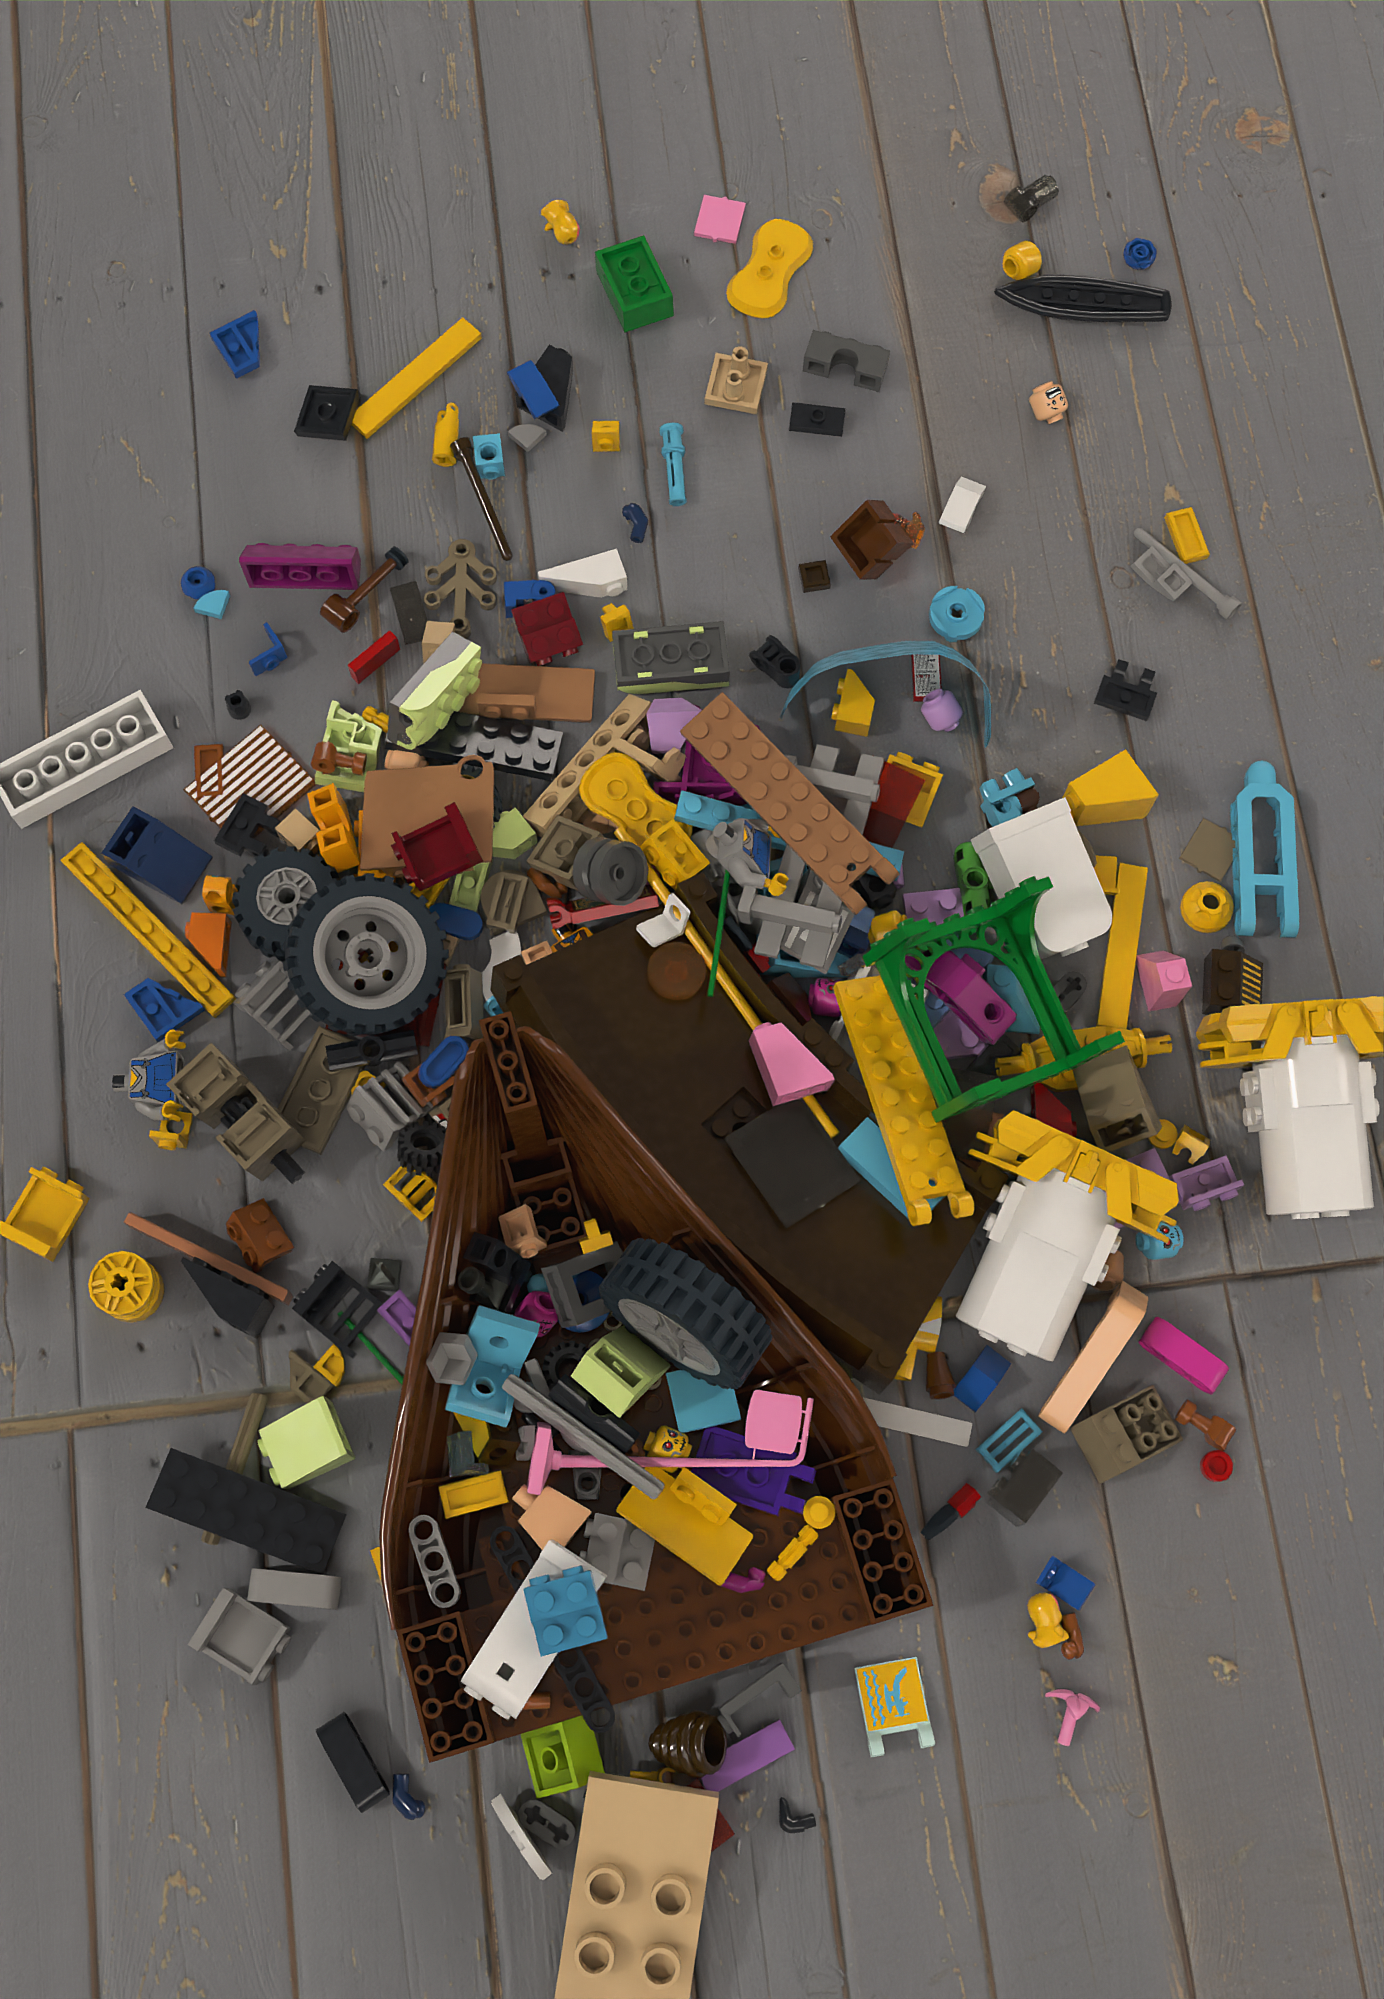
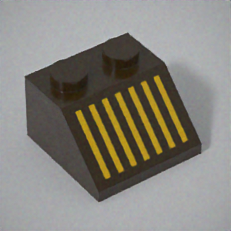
[1202,949,1263,1015]

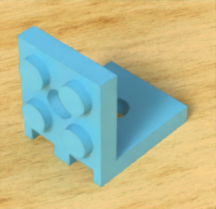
[445,1305,540,1428]

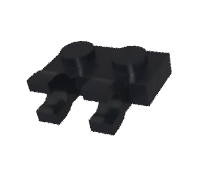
[1094,659,1157,721]
[214,793,281,857]

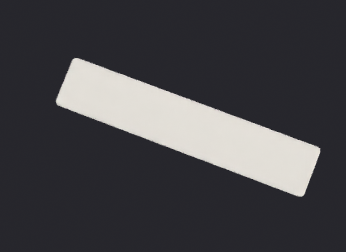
[863,1397,972,1447]

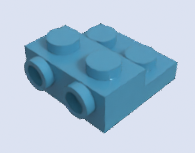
[523,1565,608,1657]

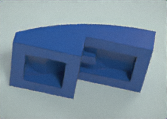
[507,360,559,420]

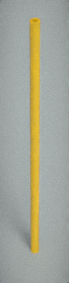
[614,826,839,1139]

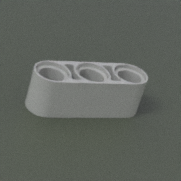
[408,1515,461,1608]
[247,1568,342,1610]

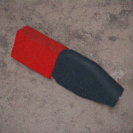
[724,916,770,973]
[921,1483,981,1541]

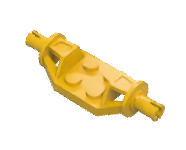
[995,1026,1172,1092]

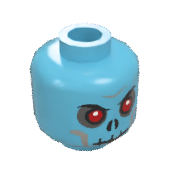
[1135,1222,1184,1260]

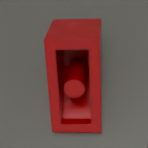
[1030,1083,1077,1138]

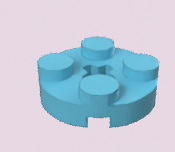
[929,586,985,642]

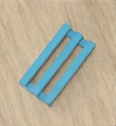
[975,1408,1043,1473]

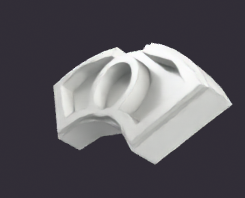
[481,931,521,1001]
[491,1794,552,1880]

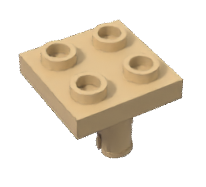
[705,346,768,415]

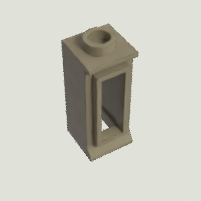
[444,964,484,1040]

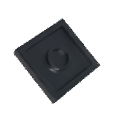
[294,385,361,441]

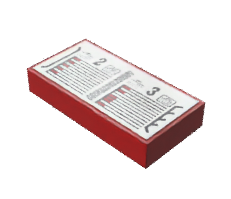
[911,654,942,702]

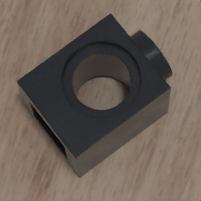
[854,873,897,910]

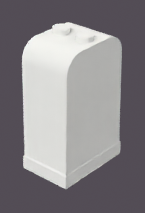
[971,797,1112,959]
[461,1540,607,1720]

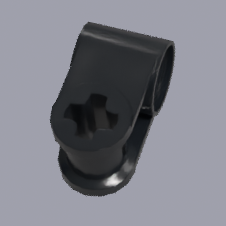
[749,635,801,689]

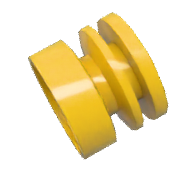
[88,1251,165,1323]

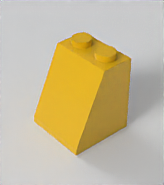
[1062,749,1159,827]

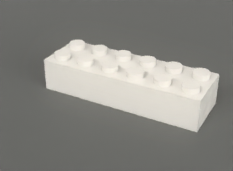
[0,690,173,829]

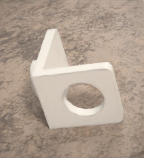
[636,893,690,947]

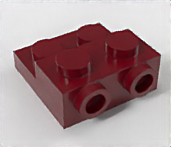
[511,592,583,666]

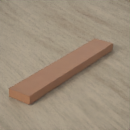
[124,1213,293,1306]

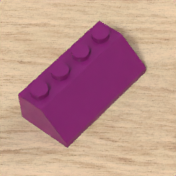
[239,543,361,590]

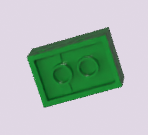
[595,235,674,333]

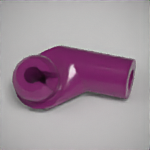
[718,1567,766,1593]

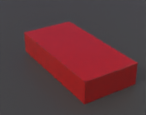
[348,630,400,684]

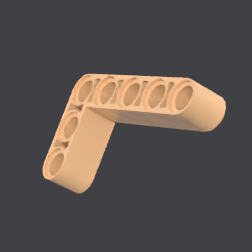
[1038,1281,1148,1434]

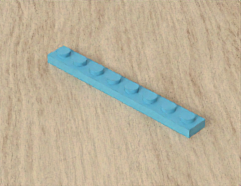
[674,790,904,881]

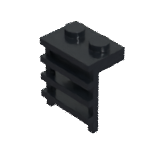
[292,1261,383,1359]

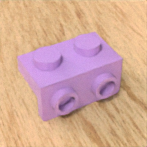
[1169,1155,1244,1211]

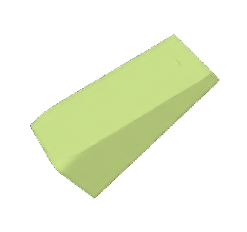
[449,859,493,912]

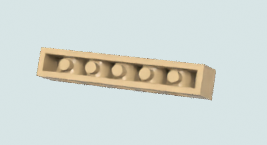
[523,694,652,838]

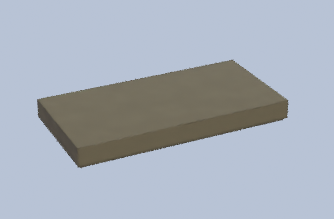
[277,1026,373,1155]

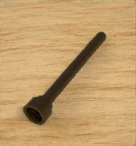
[450,437,513,561]

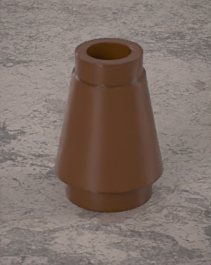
[926,1352,956,1399]

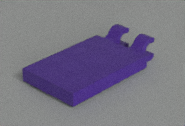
[691,1426,817,1516]

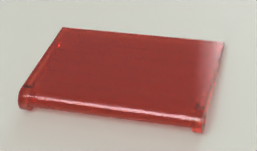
[862,755,925,848]

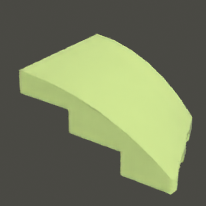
[315,700,382,792]

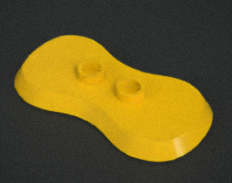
[726,219,813,318]
[579,753,692,865]

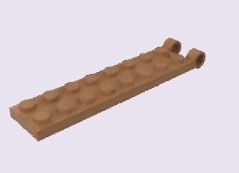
[680,692,900,915]

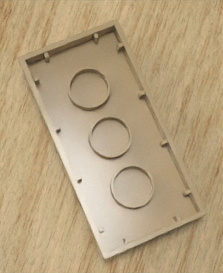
[554,1771,719,1999]

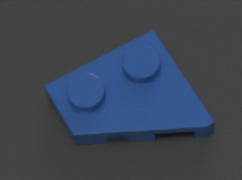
[123,978,205,1042]

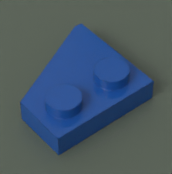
[209,310,260,379]

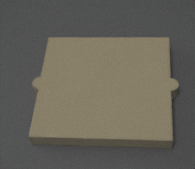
[1179,818,1235,882]

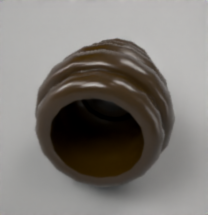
[648,1710,727,1778]

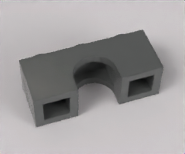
[803,330,890,392]

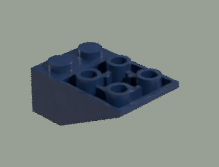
[101,806,213,905]

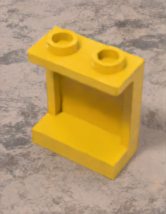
[0,1166,90,1262]

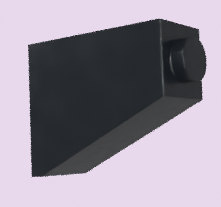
[515,344,573,432]

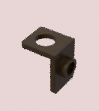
[478,1410,521,1466]

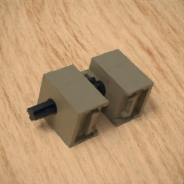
[166,1043,307,1184]

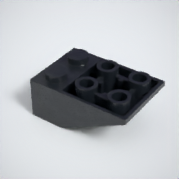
[181,1257,275,1339]

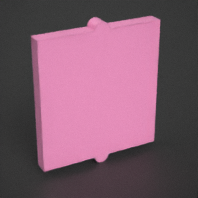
[694,195,746,244]

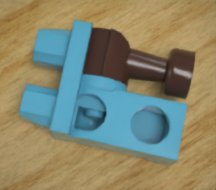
[979,768,1040,827]

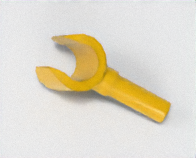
[630,1767,675,1785]

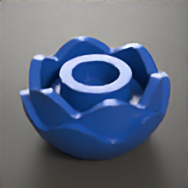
[1123,238,1157,270]
[181,566,215,599]

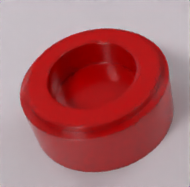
[1200,1450,1233,1482]

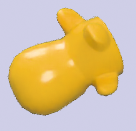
[541,200,580,245]
[1027,1592,1069,1648]

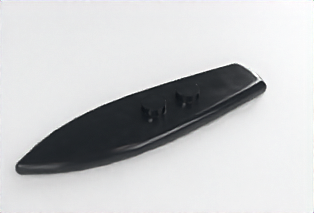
[994,275,1172,322]

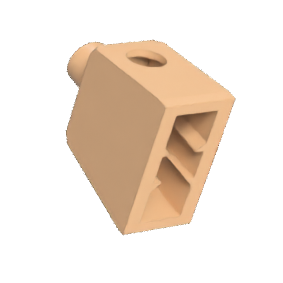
[512,1484,592,1550]

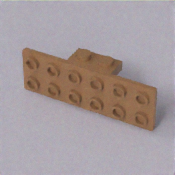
[458,663,595,723]

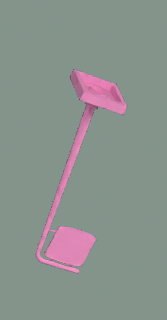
[527,1389,814,1495]

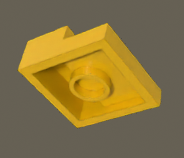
[871,751,944,828]

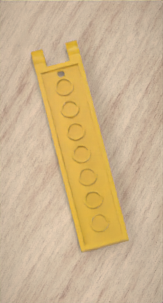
[833,975,974,1226]

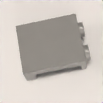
[187,1588,292,1685]

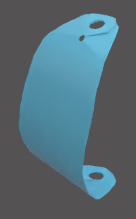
[780,641,991,748]

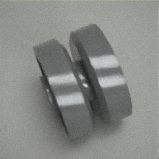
[572,837,648,906]

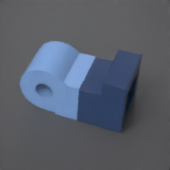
[837,906,875,960]

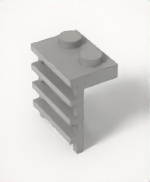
[233,960,311,1051]
[346,1059,440,1152]

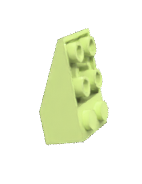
[571,1325,671,1418]

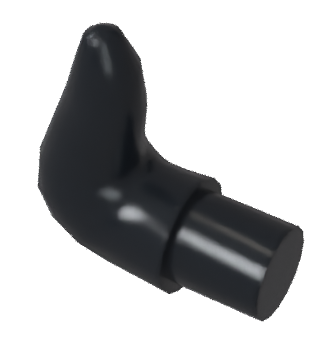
[779,1797,816,1834]

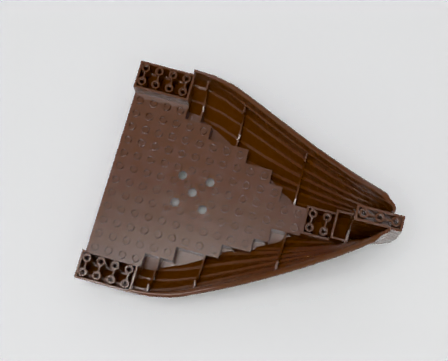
[379,1011,934,1763]

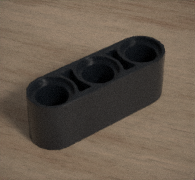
[316,1712,390,1813]

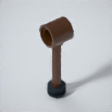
[320,546,409,633]

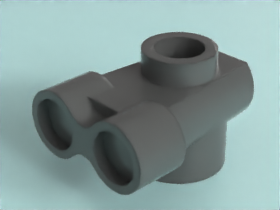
[568,1450,602,1500]

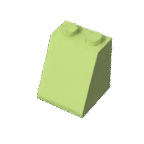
[257,1396,356,1490]

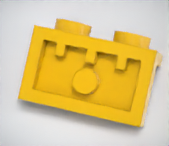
[640,819,710,891]

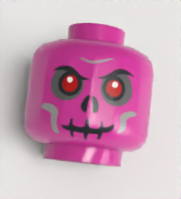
[808,978,841,1018]
[514,1291,558,1337]

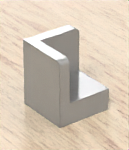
[426,1332,478,1385]

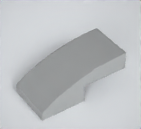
[1130,546,1193,601]

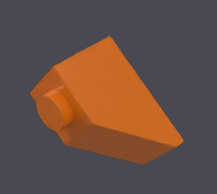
[185,912,232,977]

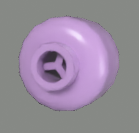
[921,689,963,732]

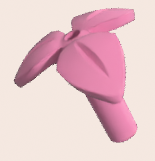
[1045,1689,1100,1746]

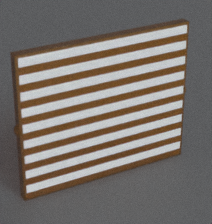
[183,724,317,839]

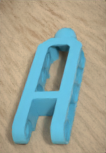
[1230,760,1299,938]

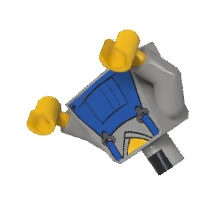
[713,818,789,896]
[112,1029,186,1122]

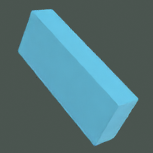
[836,1117,945,1218]

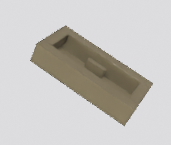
[486,871,529,934]

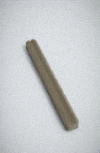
[201,1393,268,1546]

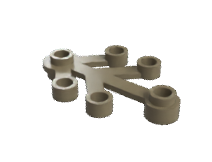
[424,539,497,639]

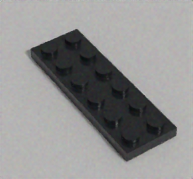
[385,711,563,781]
[145,1448,347,1575]

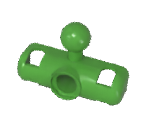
[953,842,994,916]

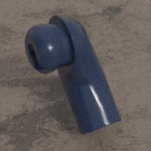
[622,503,648,543]
[392,1774,425,1820]

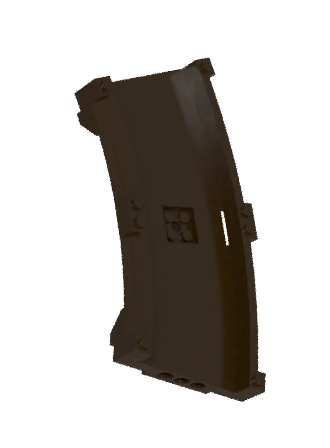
[490,872,1009,1395]

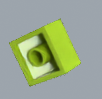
[520,1715,605,1799]

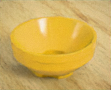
[1180,881,1234,933]

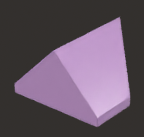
[647,698,702,754]

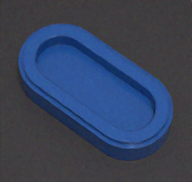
[429,903,483,940]
[418,1036,469,1088]

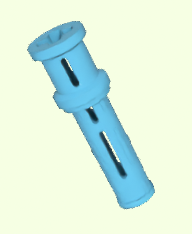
[659,423,687,506]

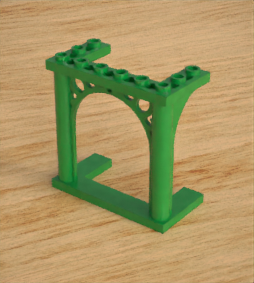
[862,876,1125,1123]

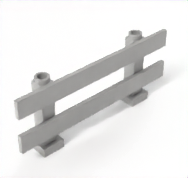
[737,744,884,969]

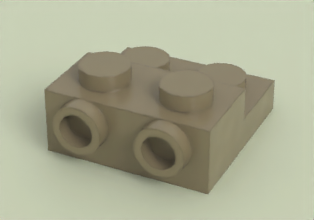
[526,815,604,891]

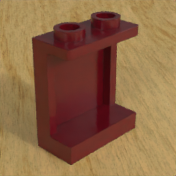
[391,802,483,891]

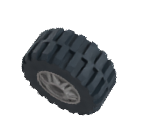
[232,846,343,962]

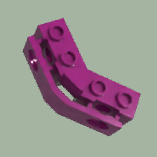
[905,943,1017,1045]

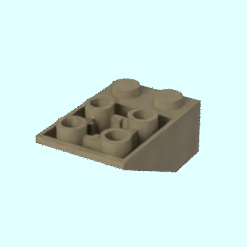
[1072,1045,1162,1152]
[1070,1385,1183,1484]

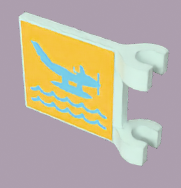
[854,1657,935,1757]

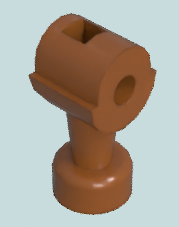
[311,741,367,776]
[1174,1399,1237,1451]

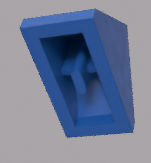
[953,1345,1012,1412]

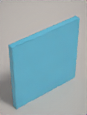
[666,1370,741,1433]

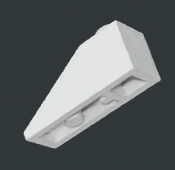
[538,549,627,598]

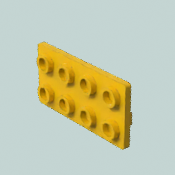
[616,1467,753,1586]

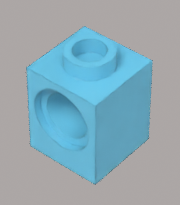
[473,433,505,480]

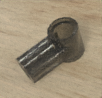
[1004,175,1059,223]

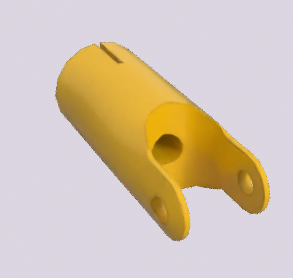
[432,402,459,467]

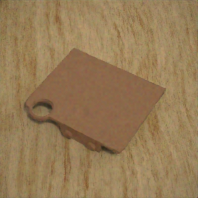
[360,755,495,878]

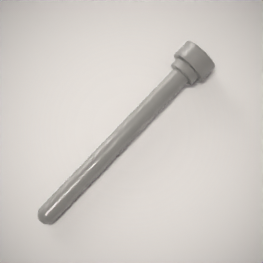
[1134,528,1242,620]

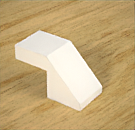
[939,476,986,533]

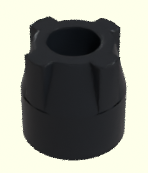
[225,690,251,720]

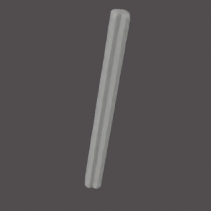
[502,1374,665,1500]

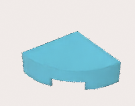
[193,590,230,619]

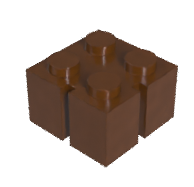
[830,500,914,580]

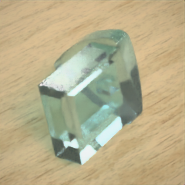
[447,1431,489,1477]

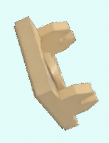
[613,729,686,782]

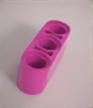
[1138,1317,1229,1395]

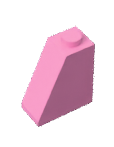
[1136,950,1192,1011]
[749,1022,835,1106]

